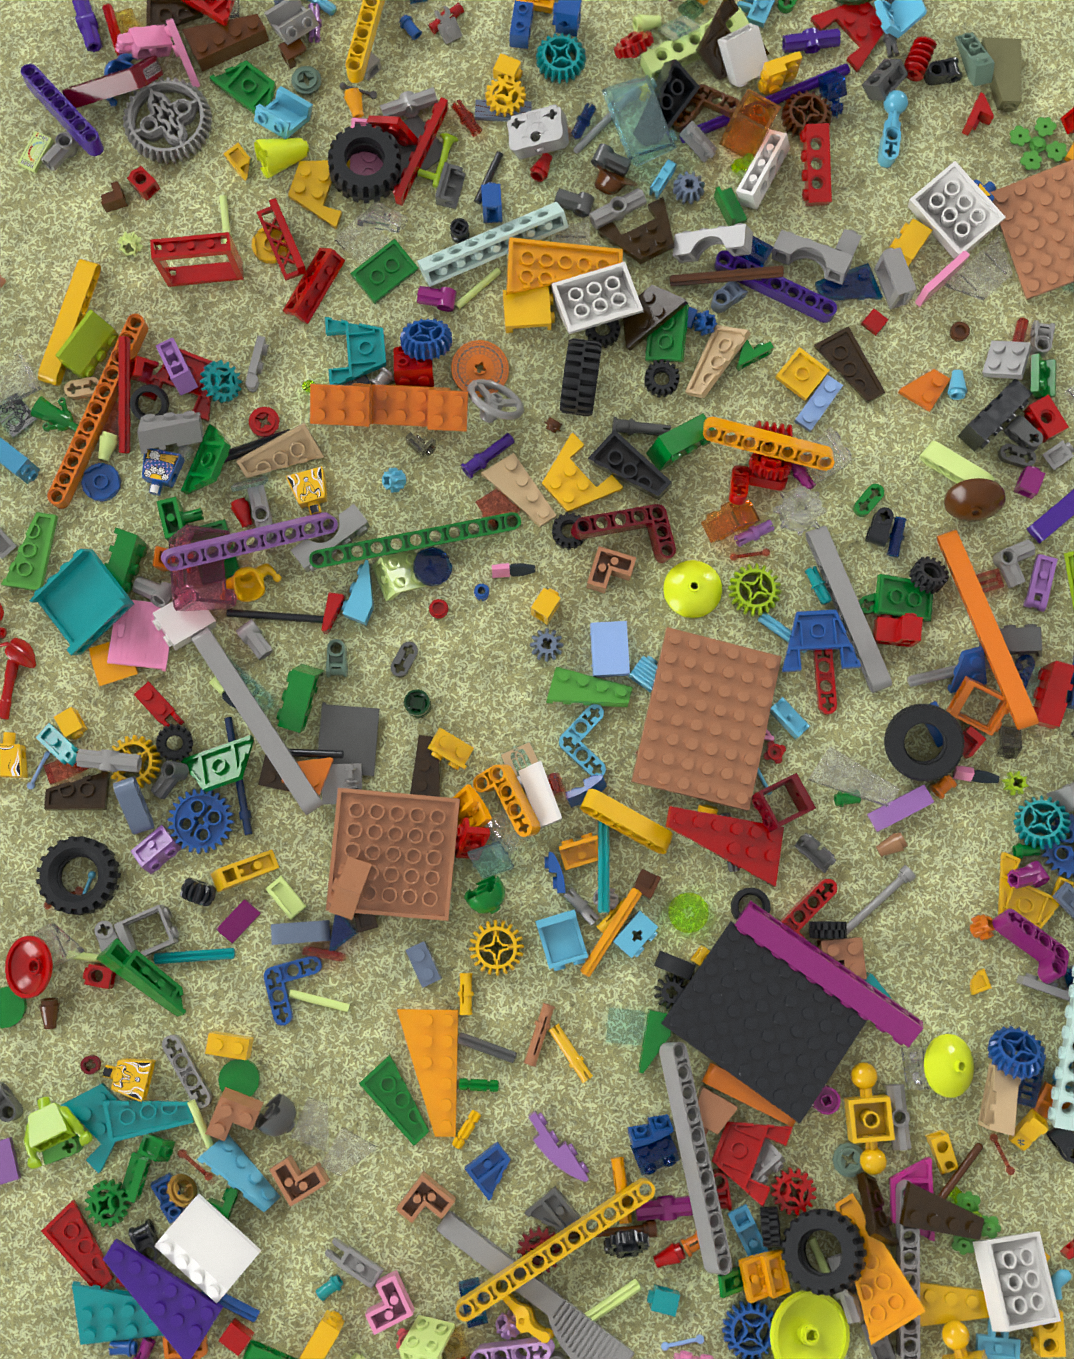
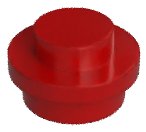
[429,599,449,619]

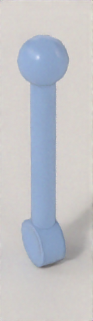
[27,750,50,789]
[661,1334,704,1351]

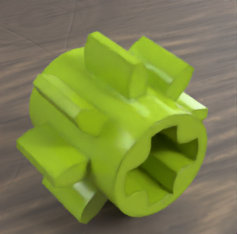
[1002,771,1029,796]

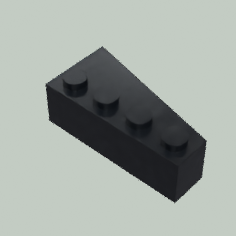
[634,59,700,147]
[958,379,1032,452]
[588,430,672,500]

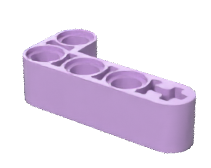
[470,1337,555,1359]

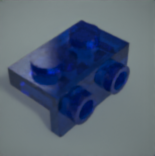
[630,1134,680,1175]

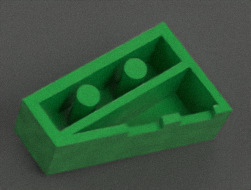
[646,413,715,471]
[105,527,148,594]
[276,664,324,733]

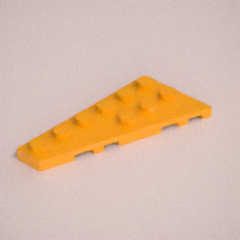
[506,237,623,295]

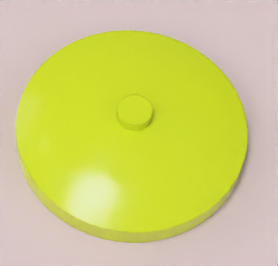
[770,1290,850,1359]

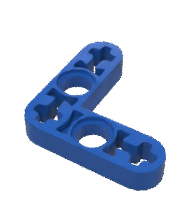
[264,956,323,1026]

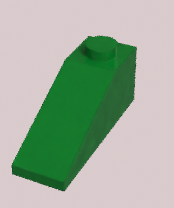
[638,1009,671,1073]

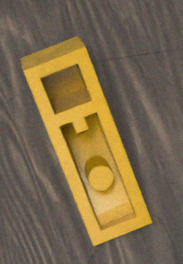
[211,849,279,893]

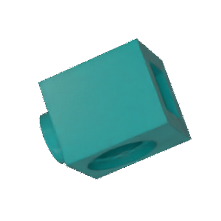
[647,1284,680,1317]

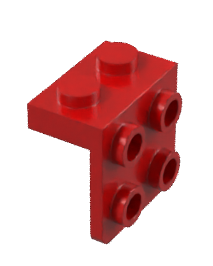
[393,346,434,387]

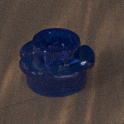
[831,99,844,118]

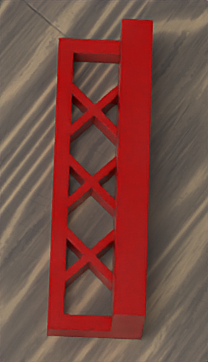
[256,198,307,281]
[283,247,346,324]

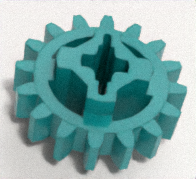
[200,360,242,403]

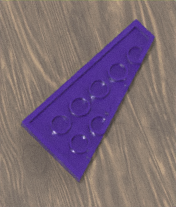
[103,1238,223,1359]

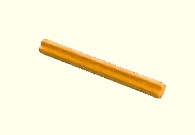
[581,888,642,977]

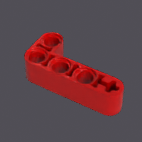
[780,879,838,940]

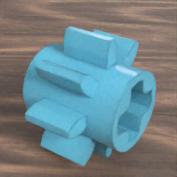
[382,468,406,493]

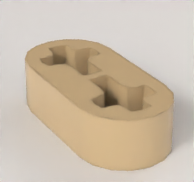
[64,377,99,400]

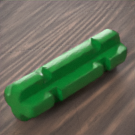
[458,1078,499,1092]

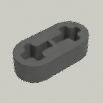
[998,444,1036,468]
[391,641,418,678]

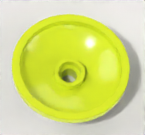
[663,560,722,618]
[924,1034,974,1098]

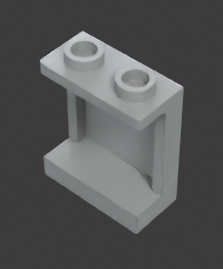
[264,0,319,45]

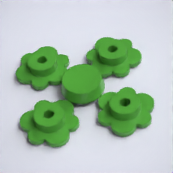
[1009,117,1067,170]
[952,1191,1001,1255]

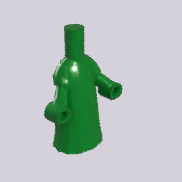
[30,396,79,432]

